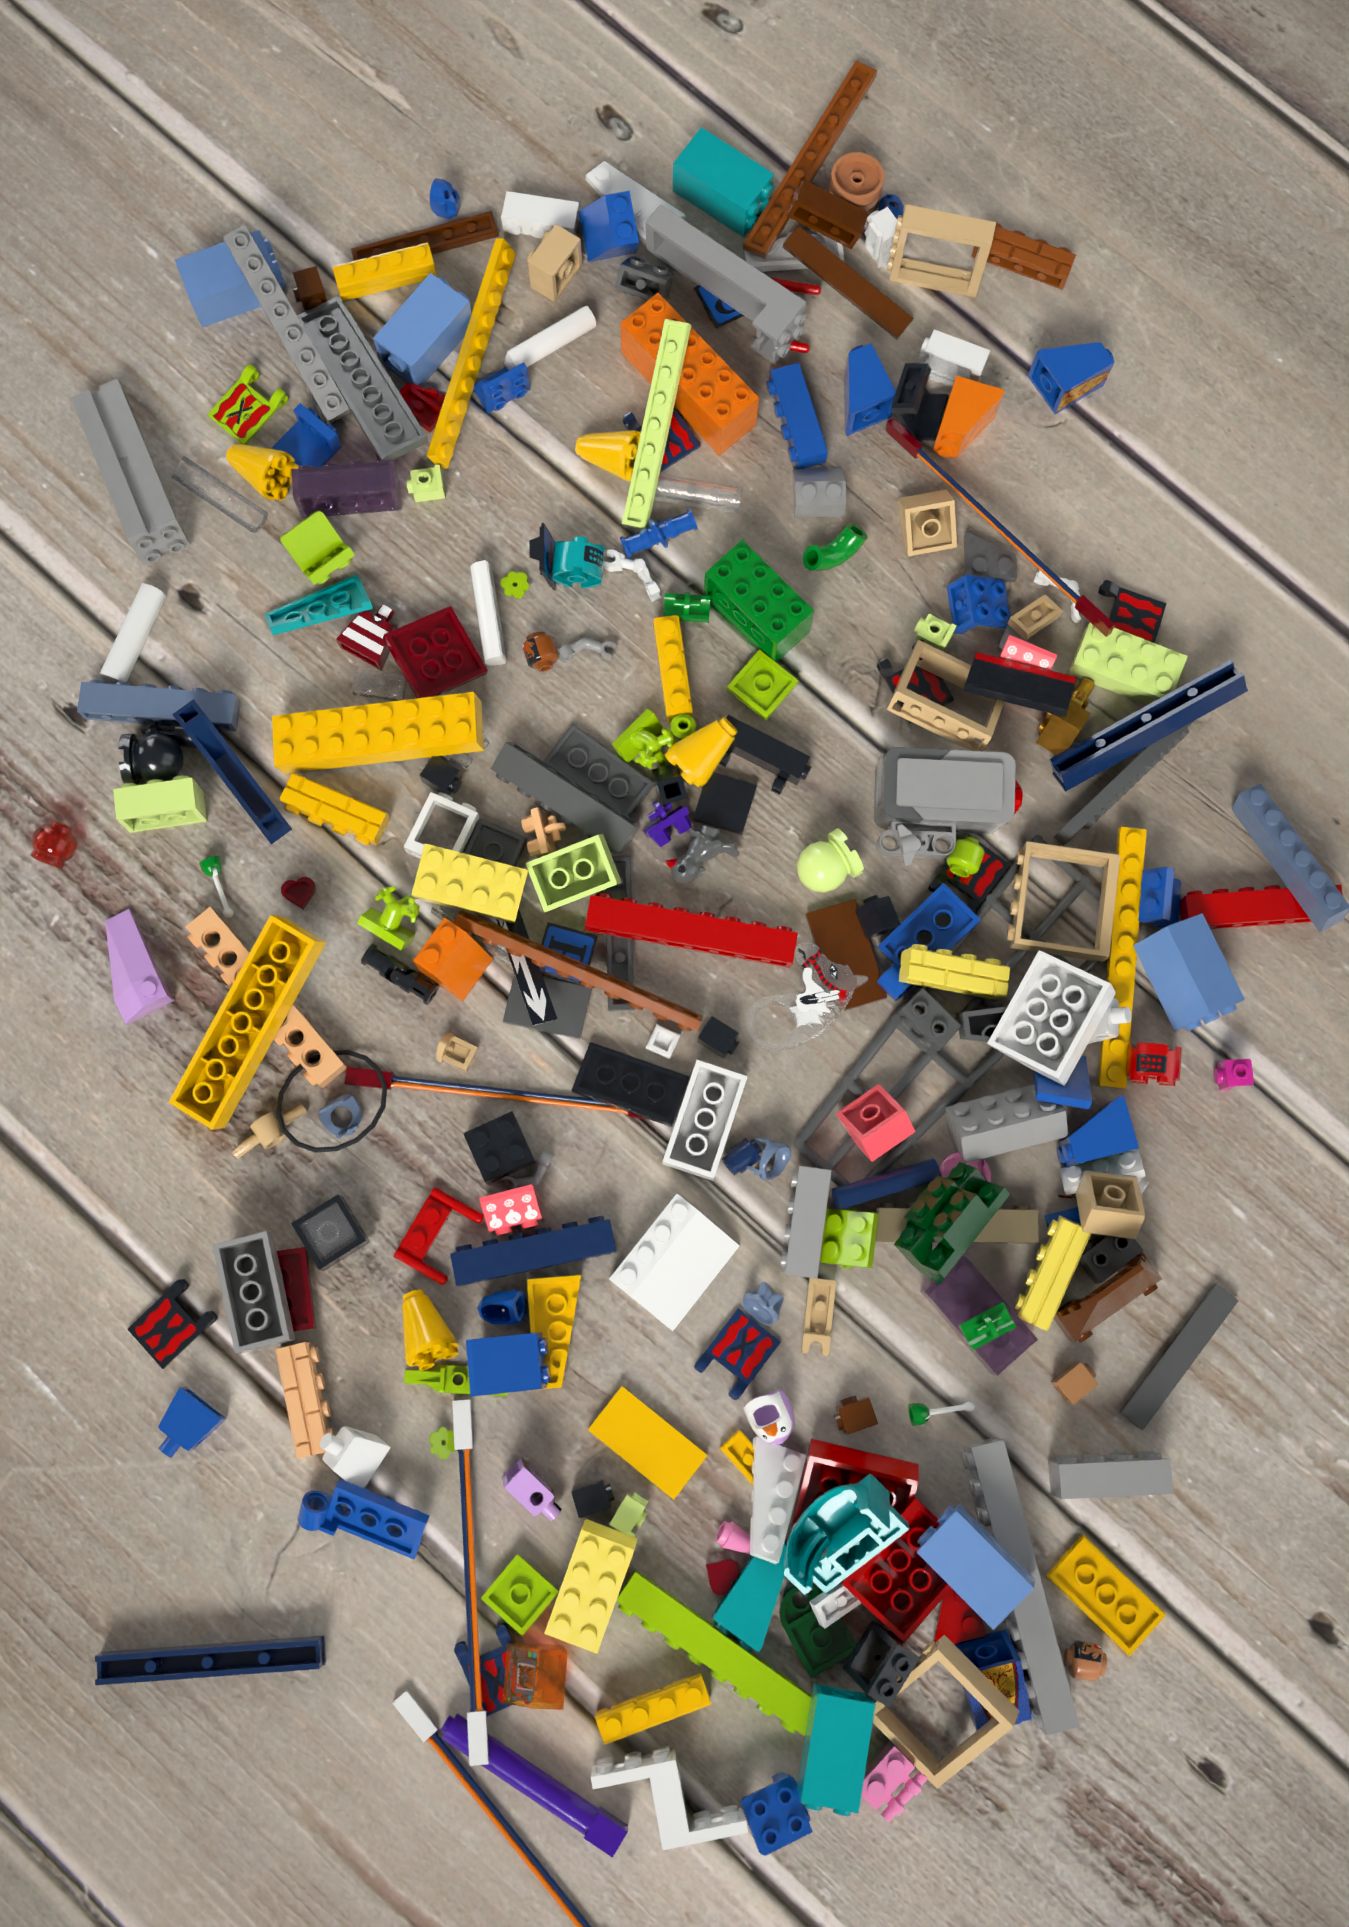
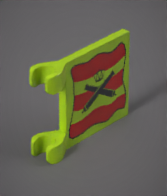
[207,364,289,445]

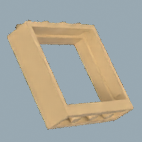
[887,204,996,298]
[887,640,1004,751]
[1007,841,1120,962]
[872,1635,1020,1788]

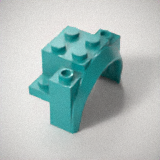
[783,1473,909,1595]

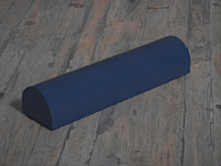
[832,1158,942,1209]

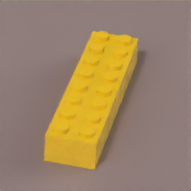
[272,692,484,774]
[168,915,327,1130]

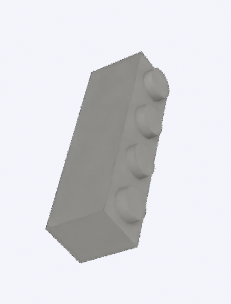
[780,1166,831,1279]

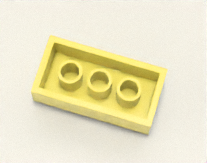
[411,844,528,924]
[544,1519,638,1654]

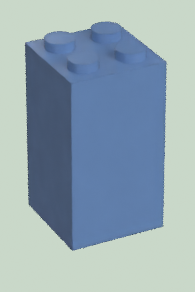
[174,230,286,327]
[373,273,472,387]
[1133,914,1245,1032]
[917,1503,1035,1630]

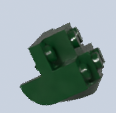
[894,1162,1010,1285]

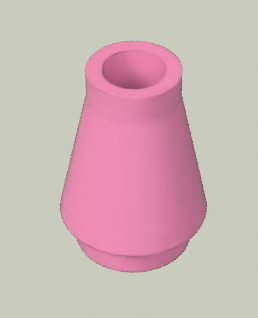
[716,1521,752,1556]

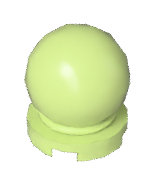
[796,828,864,893]

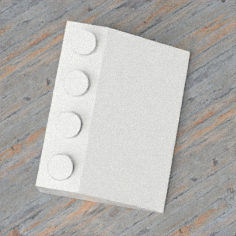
[987,950,1116,1086]
[609,1194,739,1331]

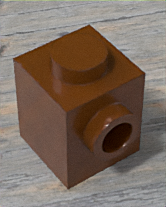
[292,266,327,311]
[834,1395,878,1435]

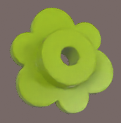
[500,571,530,599]
[429,1427,455,1460]

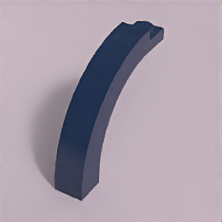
[172,699,292,845]

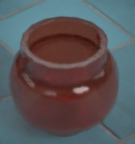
[31,821,78,868]

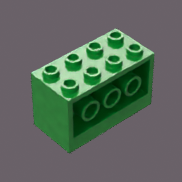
[704,540,814,663]

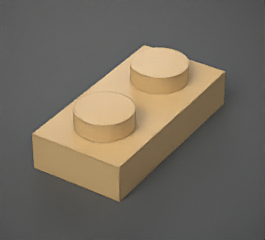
[1008,595,1063,640]

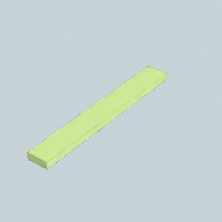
[622,319,691,529]

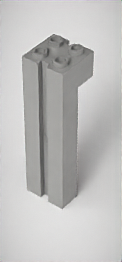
[645,204,807,364]
[71,379,190,566]

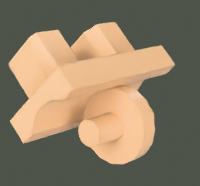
[521,807,566,857]

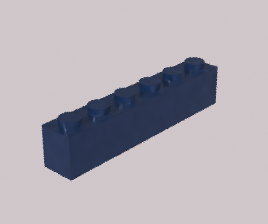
[450,1216,617,1287]

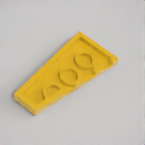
[527,1275,582,1390]

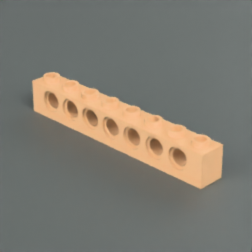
[185,907,347,1088]

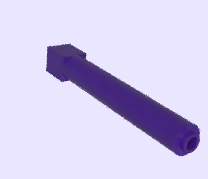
[440,1713,628,1858]

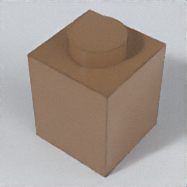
[1051,1362,1098,1405]

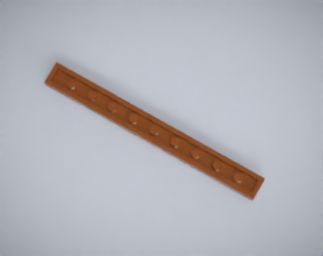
[743,61,877,260]
[453,910,703,1031]

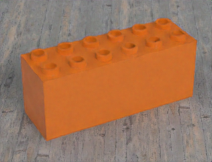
[620,293,759,456]

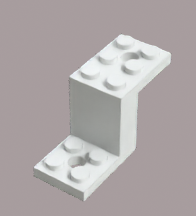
[591,1746,748,1850]

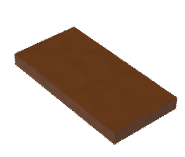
[805,899,887,1013]

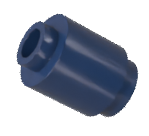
[722,1137,762,1176]

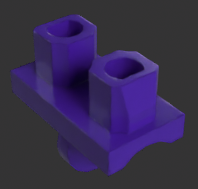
[642,801,692,847]

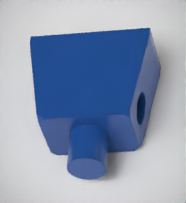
[158,1387,227,1458]

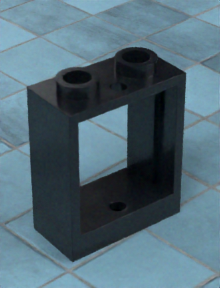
[843,1620,920,1708]

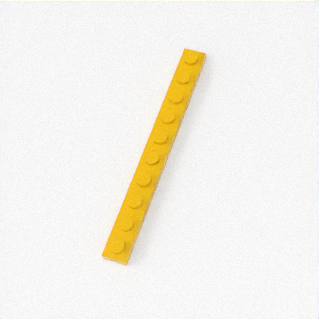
[426,238,516,469]
[1097,827,1147,1089]

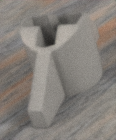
[897,824,921,866]

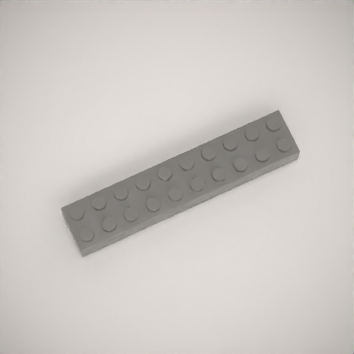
[961,1437,1080,1735]

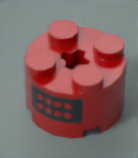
[1126,1043,1182,1086]

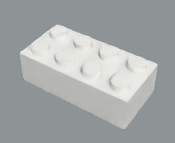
[662,1060,748,1181]

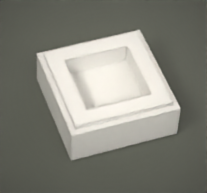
[646,1024,681,1060]

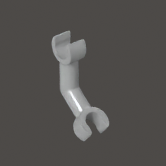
[558,637,616,663]
[501,1151,554,1192]

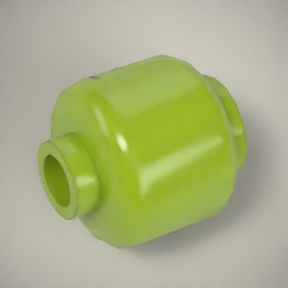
[947,836,985,877]

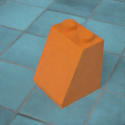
[932,375,1005,458]
[413,917,493,1002]

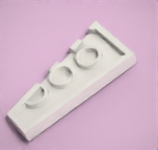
[744,229,844,272]

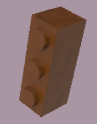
[787,179,868,249]

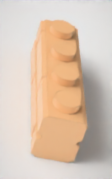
[275,1342,335,1459]

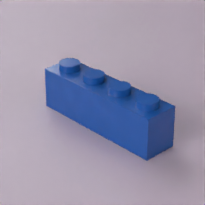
[766,363,828,469]

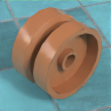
[828,152,885,216]

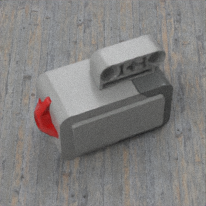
[874,747,1023,859]

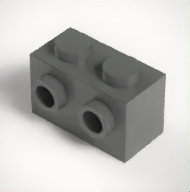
[615,256,674,301]
[897,988,961,1052]
[1079,1234,1144,1284]

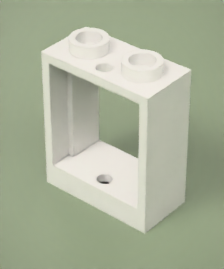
[404,792,480,859]

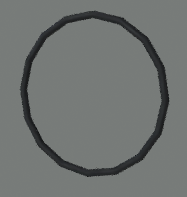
[276,1050,387,1153]

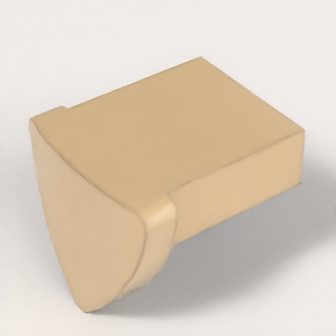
[436,1032,479,1072]

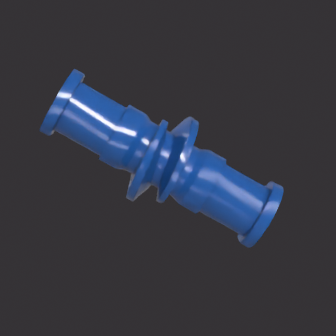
[620,508,698,559]

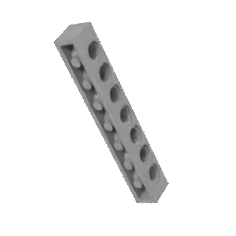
[223,225,351,424]

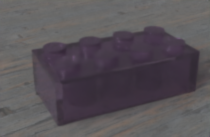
[291,459,402,519]
[920,1255,1038,1376]

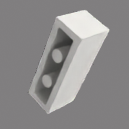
[501,191,579,238]

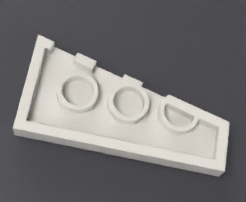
[586,161,685,246]
[750,1436,807,1564]

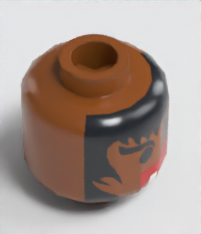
[523,631,559,672]

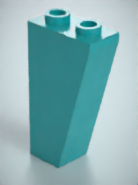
[712,1542,787,1653]

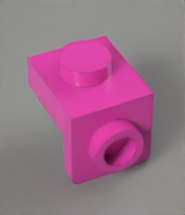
[1213,1059,1254,1091]

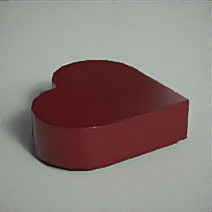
[281,877,316,910]
[706,1559,739,1595]

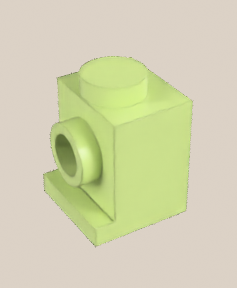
[406,464,445,502]
[914,614,957,652]
[609,1492,648,1537]

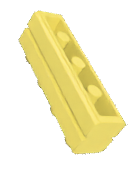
[899,944,1010,1000]
[1014,1215,1091,1331]

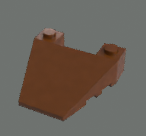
[1053,1252,1162,1343]

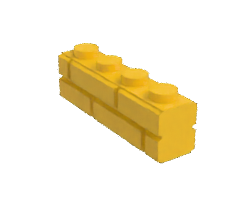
[332,242,437,302]
[653,615,693,725]
[280,773,390,846]
[595,1672,711,1745]

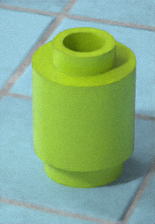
[670,714,696,743]

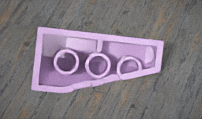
[105,909,174,1025]

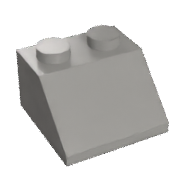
[792,468,847,518]

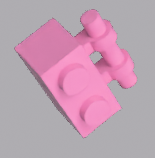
[861,1741,928,1822]

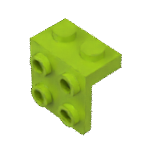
[280,510,355,585]

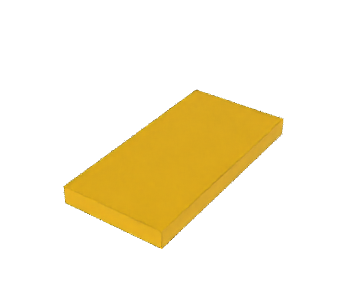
[588,1386,708,1500]
[1045,1534,1166,1656]

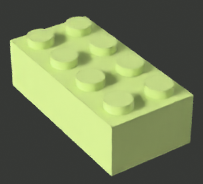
[1068,622,1188,705]

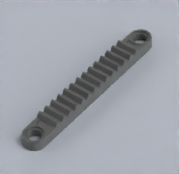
[1054,721,1194,846]

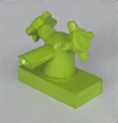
[612,709,675,769]
[357,886,420,950]

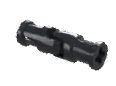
[361,944,439,1005]

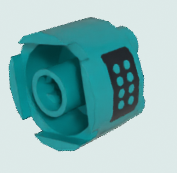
[552,536,605,588]

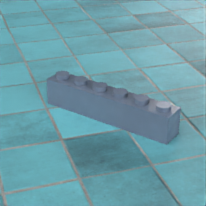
[77,679,240,731]
[1232,784,1349,932]

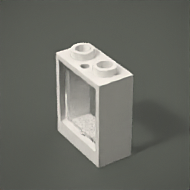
[917,330,990,387]

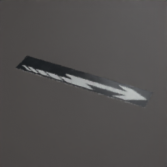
[496,909,558,1025]

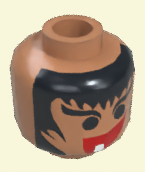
[1063,1640,1107,1682]

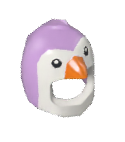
[743,1389,795,1445]

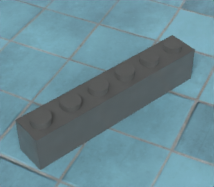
[491,741,641,853]

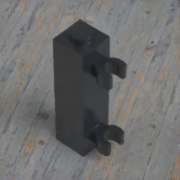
[719,715,812,795]

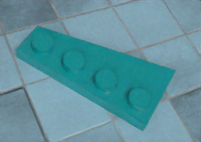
[264,574,373,635]

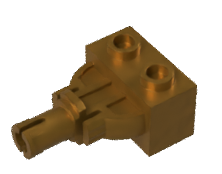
[1036,678,1095,755]

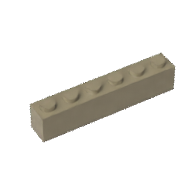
[873,1203,1039,1244]

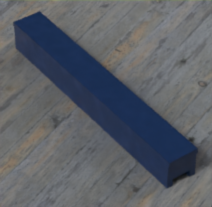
[1050,659,1248,792]
[95,1636,325,1685]

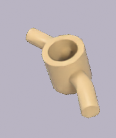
[232,1105,307,1159]

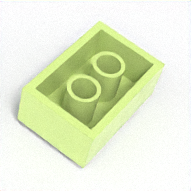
[113,776,207,833]
[525,834,622,913]

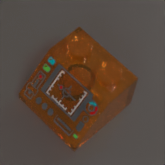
[503,1643,568,1710]

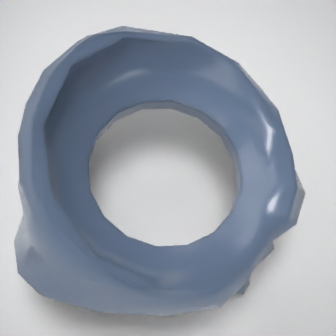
[318,1094,362,1139]
[746,1137,791,1181]
[742,1282,784,1325]

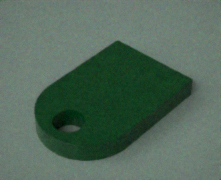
[779,1584,857,1678]

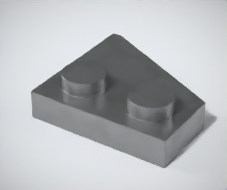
[964,532,1017,582]

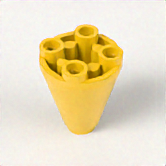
[575,430,641,482]
[226,444,299,501]
[664,717,738,787]
[402,1289,459,1370]

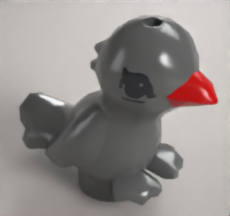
[666,826,739,884]

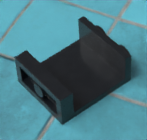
[891,363,949,441]

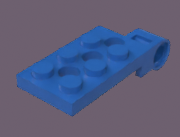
[877,883,981,1001]
[297,1479,430,1560]

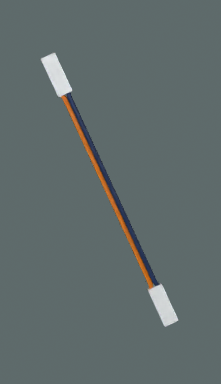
[452,1399,489,1766]
[392,1689,591,1927]

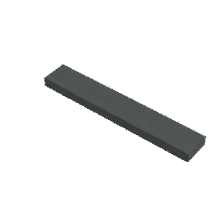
[605,856,634,1011]
[1119,1284,1239,1430]

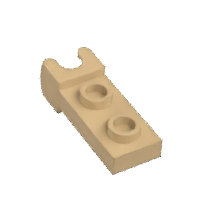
[801,1278,836,1356]

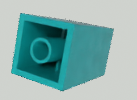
[673,127,775,237]
[797,1683,875,1816]

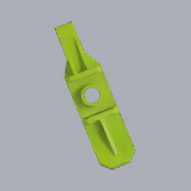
[404,1365,510,1396]

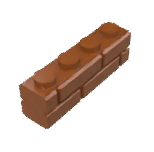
[971,223,1076,290]

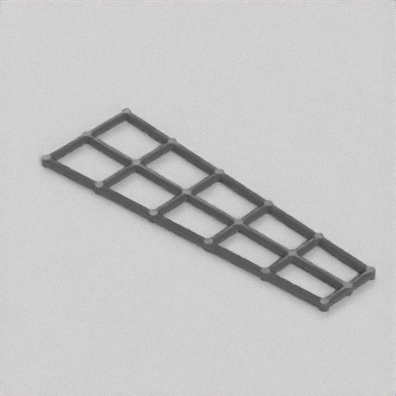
[793,835,1101,1187]

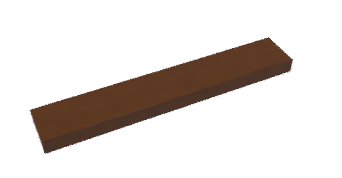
[351,211,499,261]
[782,225,914,340]

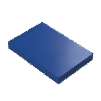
[1033,1056,1092,1109]

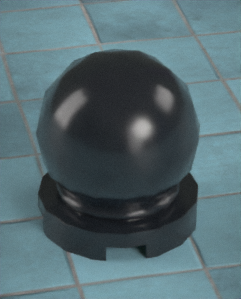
[118,733,183,785]

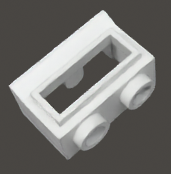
[864,207,897,268]

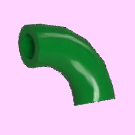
[803,523,868,571]

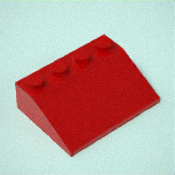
[791,1439,919,1527]
[841,1498,951,1643]

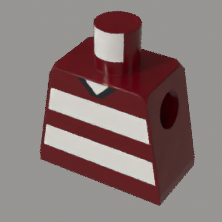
[336,605,395,671]

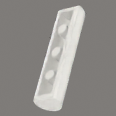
[504,306,596,370]
[470,560,507,666]
[99,583,166,683]

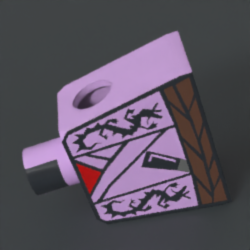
[502,1458,562,1521]

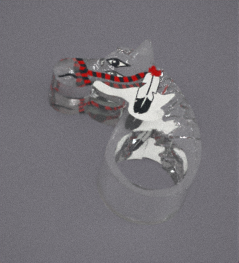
[747,942,868,1051]

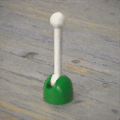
[199,856,234,918]
[908,1401,975,1426]

